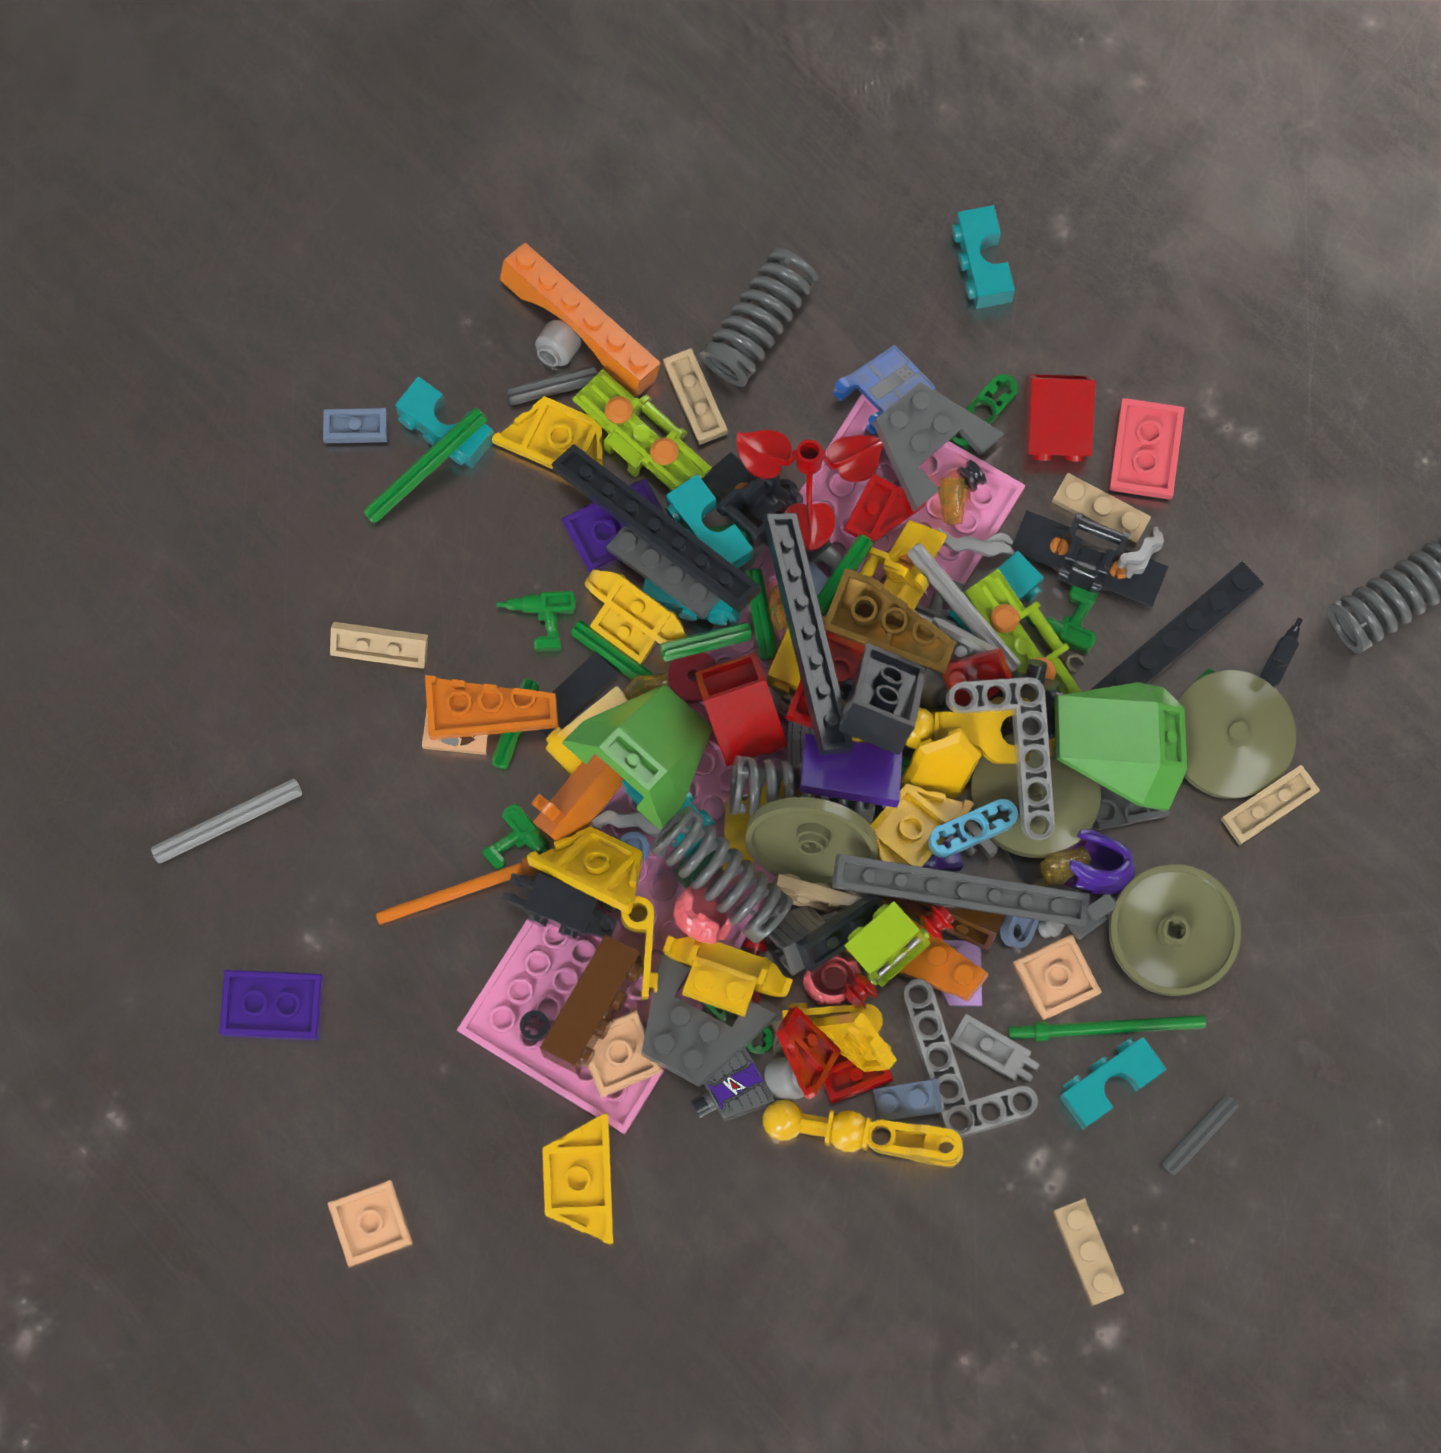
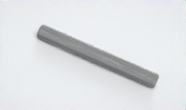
[908,543,1021,673]
[151,779,302,863]

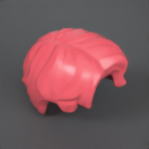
[673,886,732,944]
[803,953,862,1007]

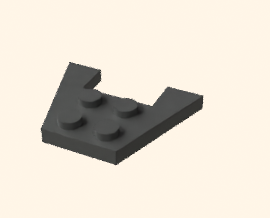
[873,382,1004,512]
[641,953,777,1087]

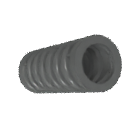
[699,247,819,387]
[1328,535,1441,654]
[729,756,875,825]
[650,806,793,943]

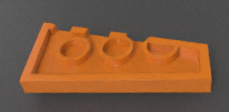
[425,675,559,740]
[844,904,988,1002]

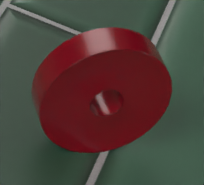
[668,652,717,703]

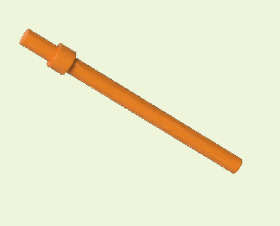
[375,857,541,925]

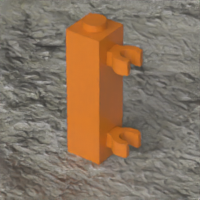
[531,755,624,842]

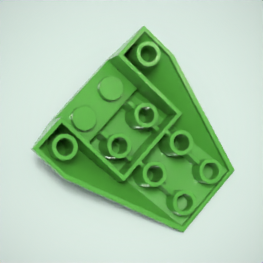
[1054,682,1187,811]
[562,685,713,830]

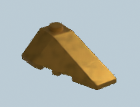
[824,568,956,674]

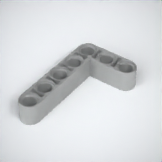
[946,677,1055,841]
[902,979,1038,1138]

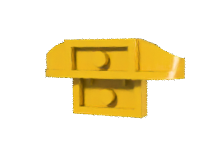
[584,569,687,664]
[663,935,793,1017]

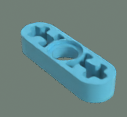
[928,799,1018,858]

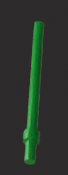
[1008,1015,1206,1041]

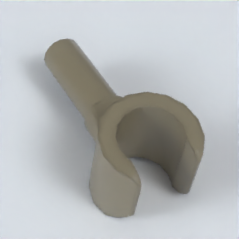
[1043,641,1085,674]

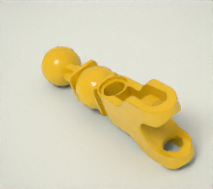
[852,697,1031,764]
[762,1099,963,1167]

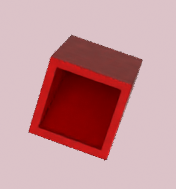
[1026,374,1096,462]
[695,652,788,767]

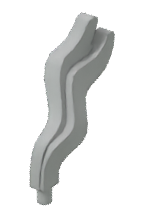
[1117,526,1164,578]
[937,527,1015,557]
[588,810,665,837]

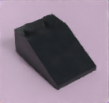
[839,643,927,755]

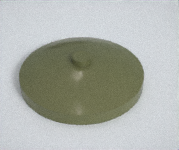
[1177,670,1296,799]
[970,733,1101,858]
[745,797,878,887]
[1109,864,1241,996]

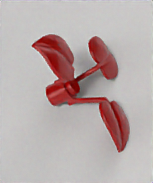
[736,430,883,551]

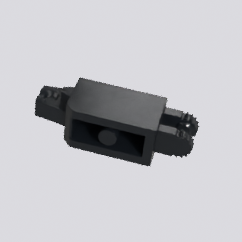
[501,873,618,940]

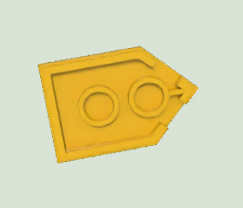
[900,727,982,799]

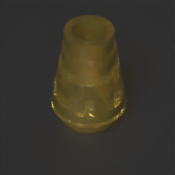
[938,477,968,525]
[1040,847,1091,885]

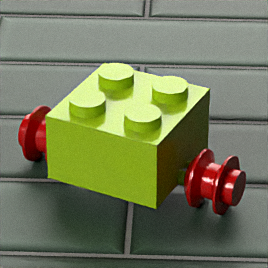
[842,902,955,1009]

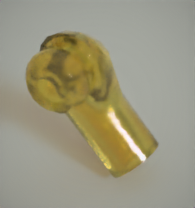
[769,585,788,631]
[624,673,669,701]

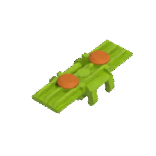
[572,369,712,491]
[963,569,1082,694]

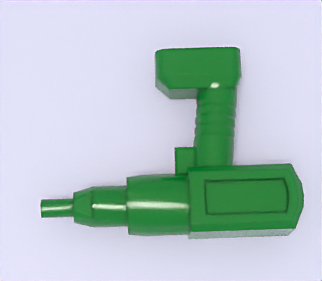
[1022,586,1097,655]
[497,591,577,652]
[481,803,551,870]

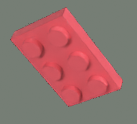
[1109,398,1185,500]

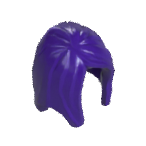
[1047,829,1135,895]

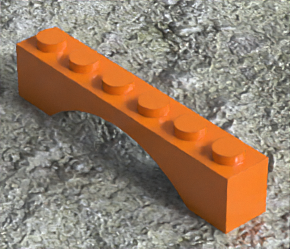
[500,242,661,398]

